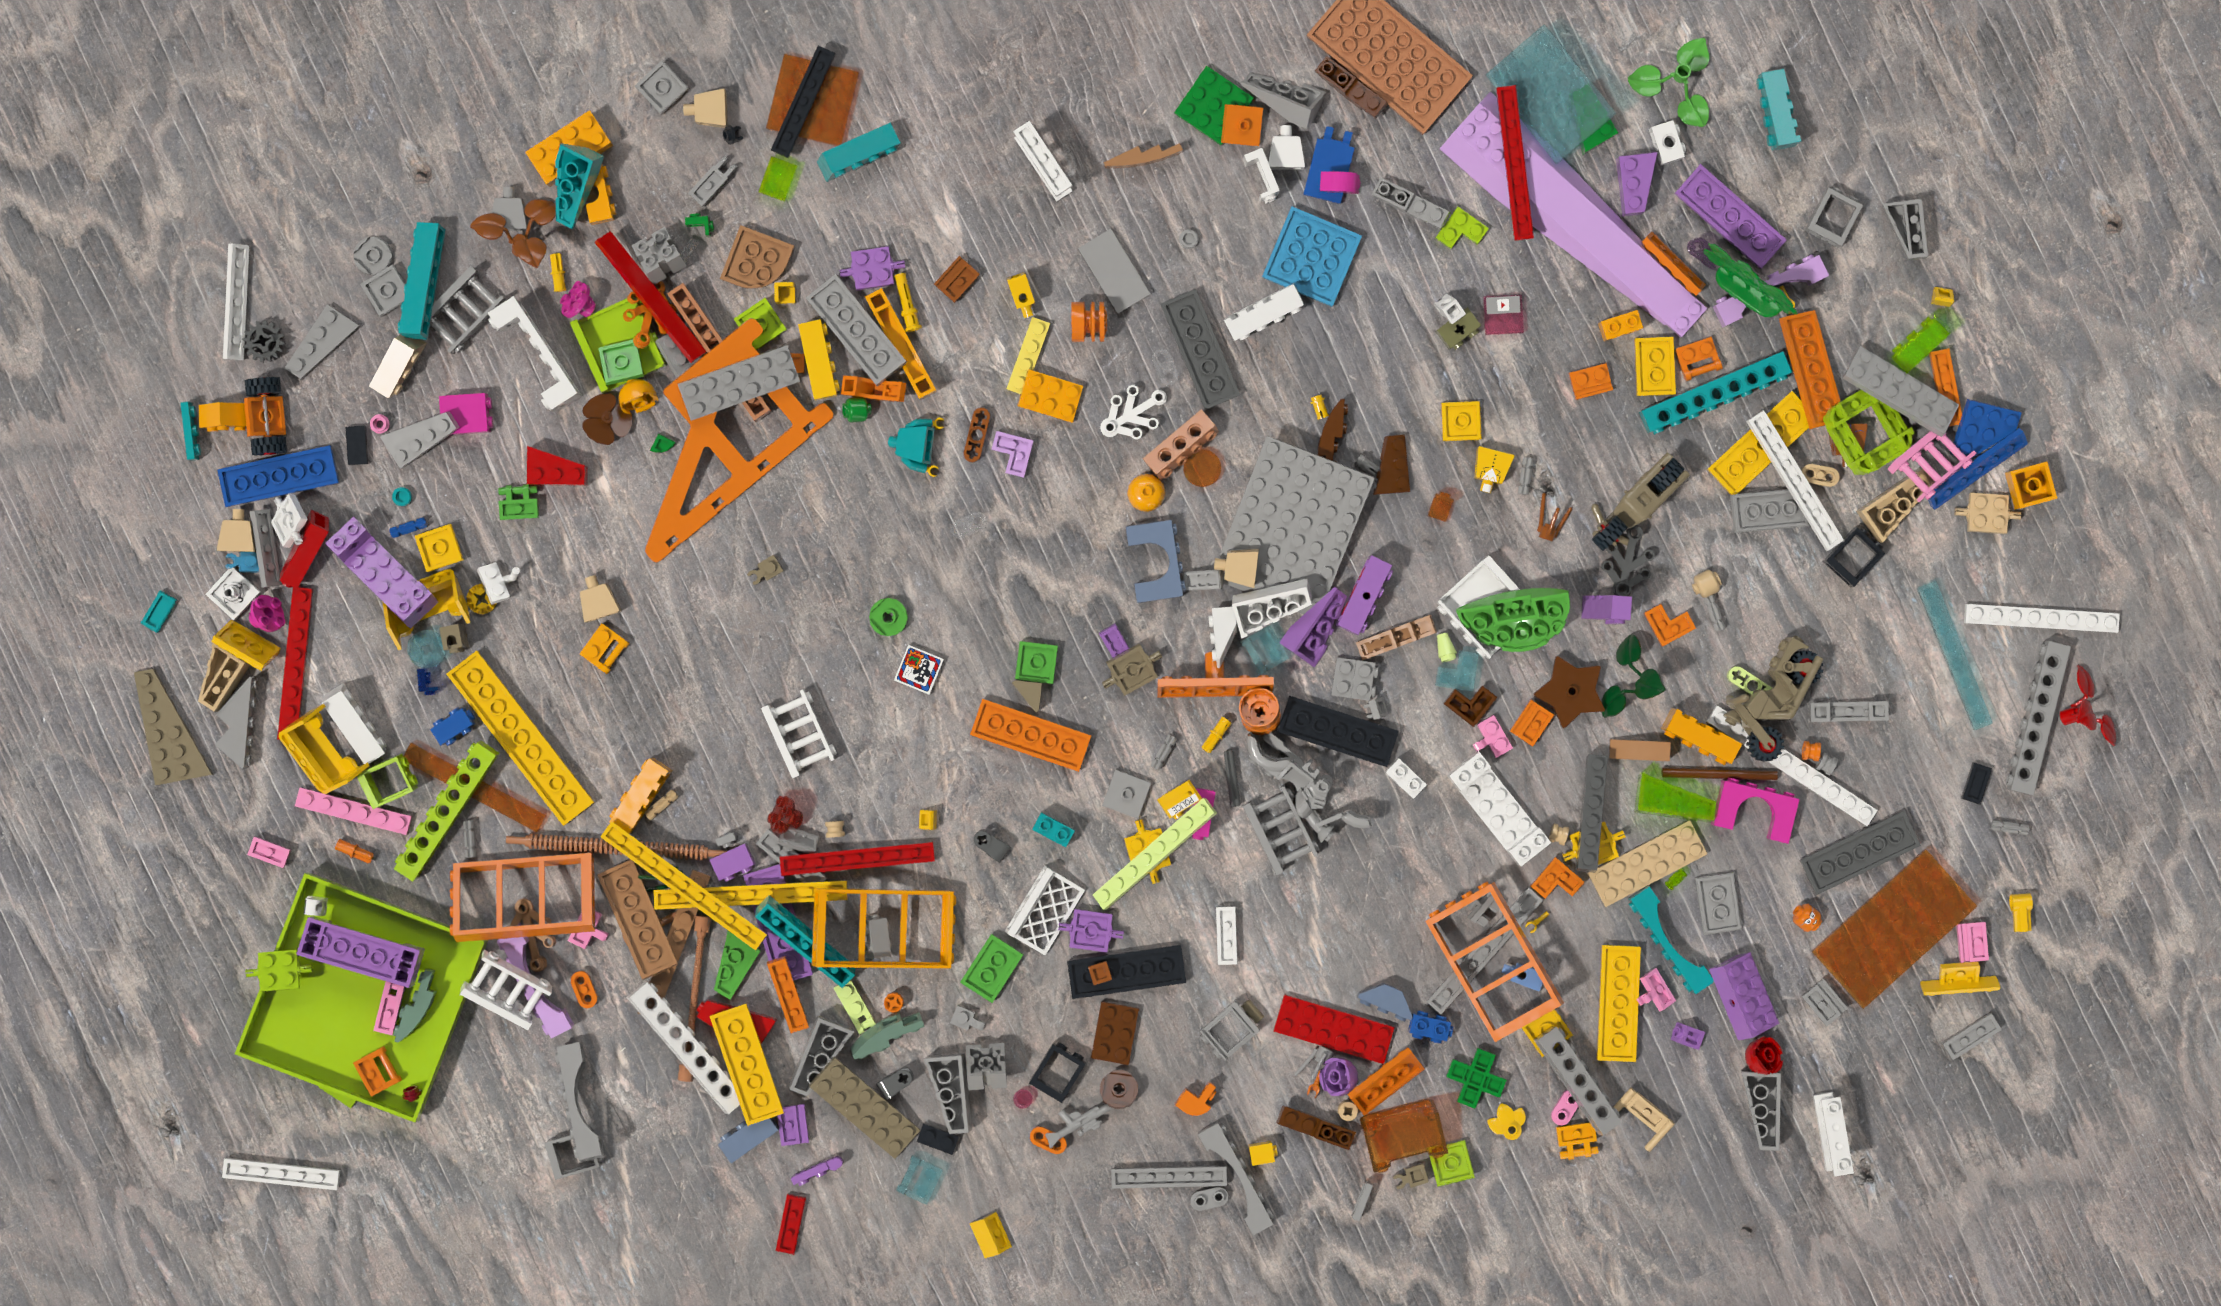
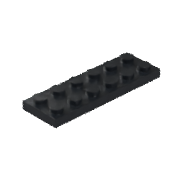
[1277,695,1399,767]
[1067,944,1186,999]

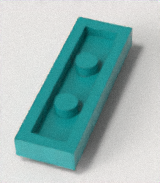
[180,402,201,461]

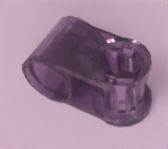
[1687,238,1717,270]

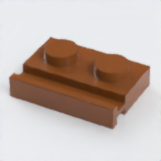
[934,256,980,303]

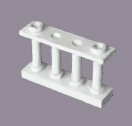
[1013,121,1072,202]
[761,689,837,778]
[460,950,552,1030]
[1812,1092,1854,1176]

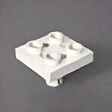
[205,568,261,620]

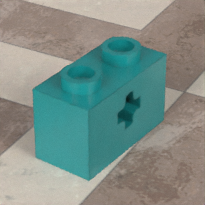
[1032,812,1075,847]

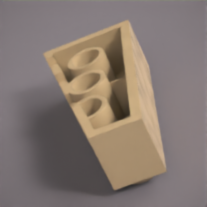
[1856,468,1935,543]

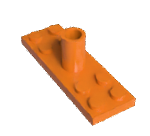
[1157,652,1274,698]

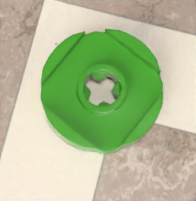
[869,598,908,636]

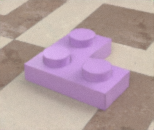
[992,431,1033,478]

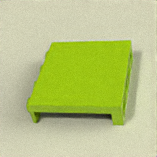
[570,295,666,394]

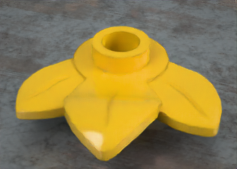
[1487,1103,1526,1140]

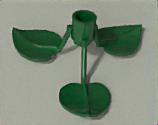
[1601,634,1666,718]

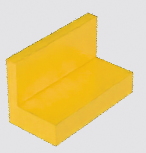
[969,1212,1012,1258]

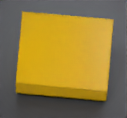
[1931,287,1954,307]
[919,810,937,830]

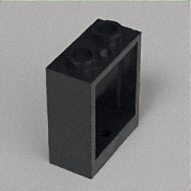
[1822,527,1885,587]
[1029,1042,1086,1103]

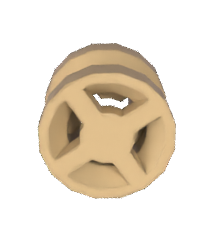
[825,821,845,838]
[1549,823,1569,846]
[1338,1100,1358,1121]

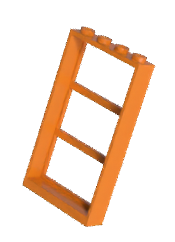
[450,853,595,942]
[1425,881,1564,1042]

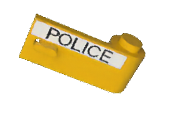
[1157,780,1202,820]

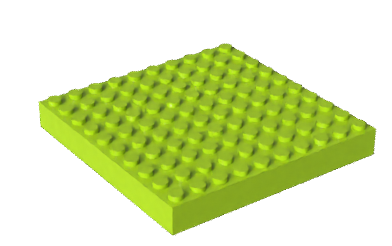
[235,873,488,1123]

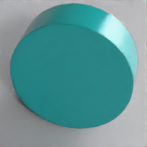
[392,487,412,507]

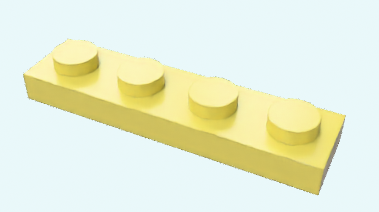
[1006,317,1050,394]

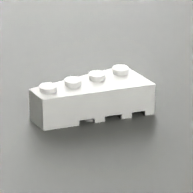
[1224,283,1304,341]
[1232,579,1312,638]
[322,683,387,764]

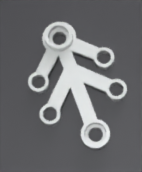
[1100,385,1167,440]

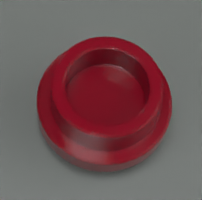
[402,1085,422,1102]

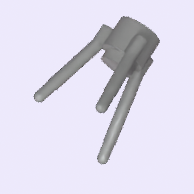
[1294,1046,1333,1095]

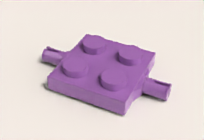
[840,246,905,291]
[1058,909,1124,952]

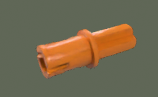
[335,839,374,864]

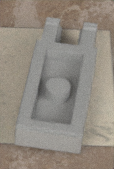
[688,156,738,207]

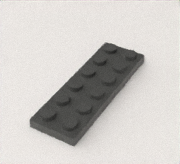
[1160,289,1240,410]
[1799,811,1921,895]

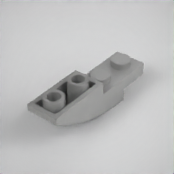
[1372,177,1450,230]

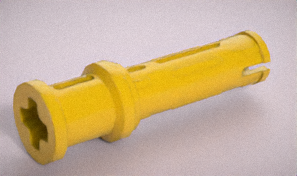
[894,273,922,332]

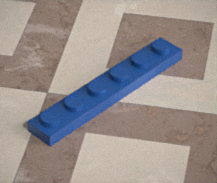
[1928,428,2028,510]

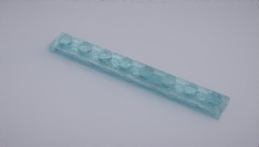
[1917,581,1993,730]

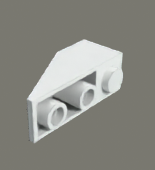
[1208,607,1237,668]

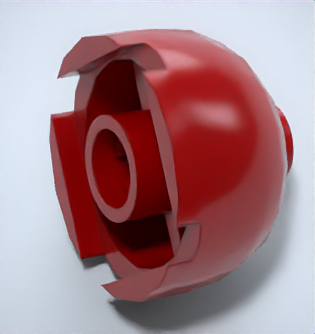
[1745,1036,1783,1075]

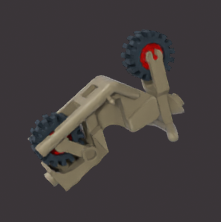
[1591,453,1690,551]
[1723,636,1824,761]

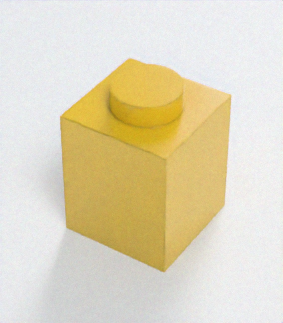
[1248,1141,1278,1166]

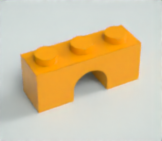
[586,164,617,225]

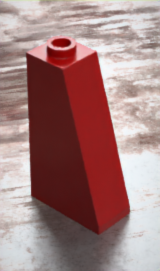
[280,510,329,589]
[696,999,777,1044]

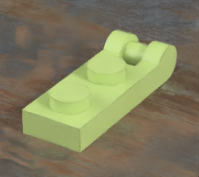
[833,980,876,1034]

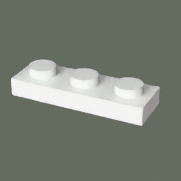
[1216,906,1237,965]

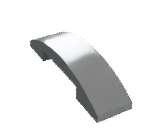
[1810,701,1889,722]

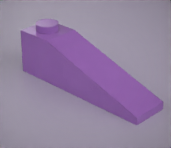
[1279,587,1347,667]

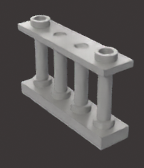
[430,266,506,354]
[1243,786,1319,875]

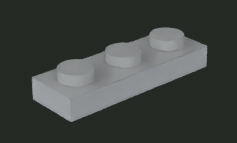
[1941,1013,2002,1060]

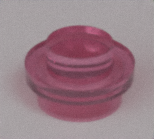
[1013,1089,1033,1109]

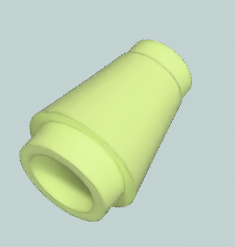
[1437,633,1457,662]

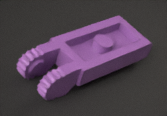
[791,1156,843,1186]

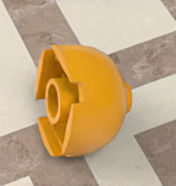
[618,378,659,414]
[1127,474,1165,512]

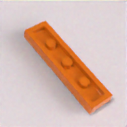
[1642,231,1706,296]
[1929,348,1962,427]
[767,956,809,1033]

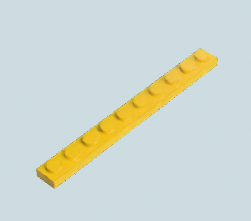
[600,821,767,950]
[654,881,848,910]

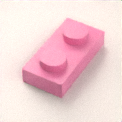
[247,836,291,868]

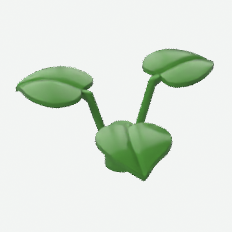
[1628,38,1709,127]

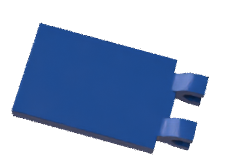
[1303,126,1354,204]

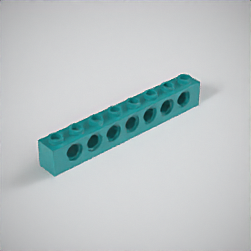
[1639,351,1792,435]

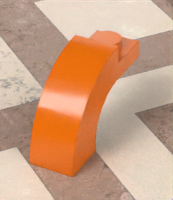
[841,375,906,402]

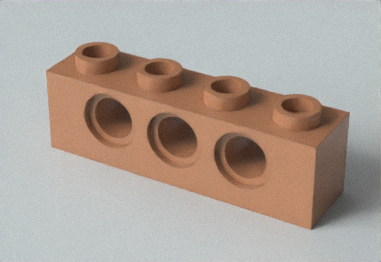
[1143,409,1219,481]

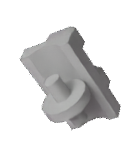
[1467,892,1500,927]

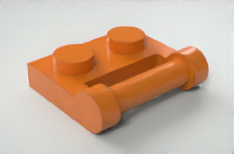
[1674,337,1723,382]
[353,1046,402,1097]

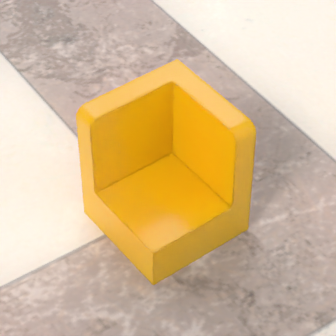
[774,282,796,304]

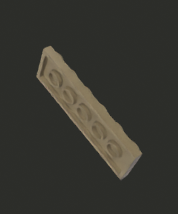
[809,1056,920,1159]

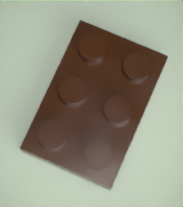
[1091,1001,1139,1065]

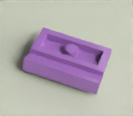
[777,1104,809,1146]

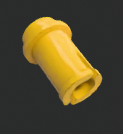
[1310,394,1329,420]

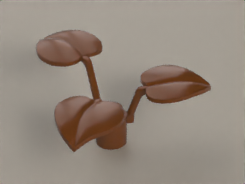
[470,199,556,268]

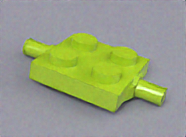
[245,950,313,992]

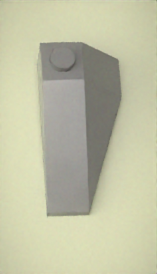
[1241,73,1326,129]

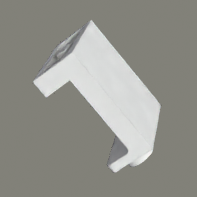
[1243,148,1280,204]

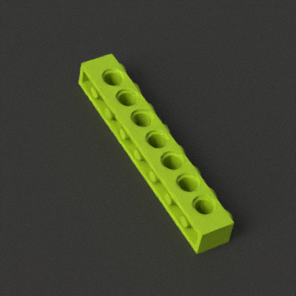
[394,740,500,882]

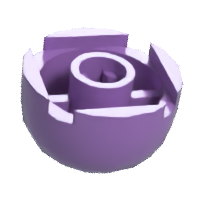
[1319,1058,1358,1096]

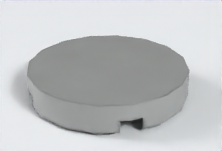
[354,237,393,275]

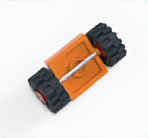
[244,377,287,456]

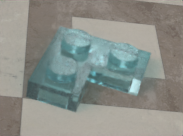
[1435,651,1479,692]

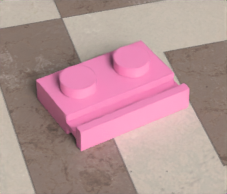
[1956,922,1989,963]

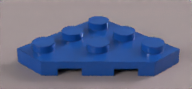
[1950,399,2022,457]

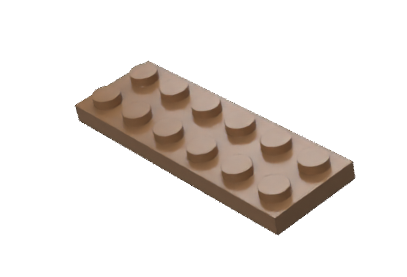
[597,859,678,980]

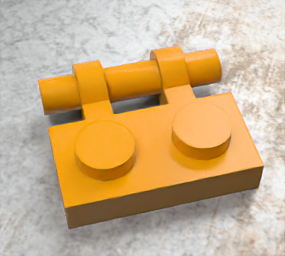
[1556,1122,1599,1160]

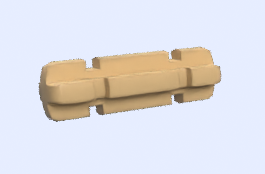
[644,790,678,820]

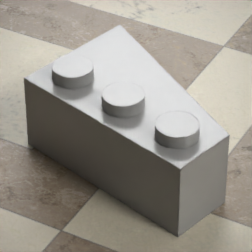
[1882,199,1928,261]

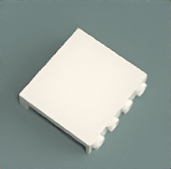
[1436,555,1520,659]

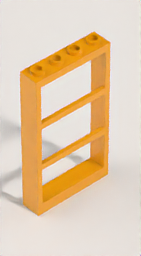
[812,888,956,968]

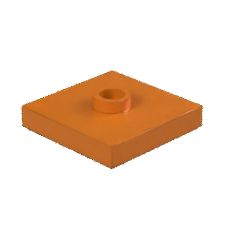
[1221,104,1263,146]

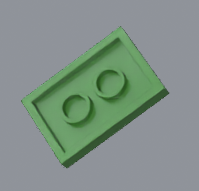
[960,934,1024,1003]

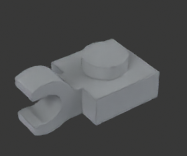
[950,1005,986,1031]

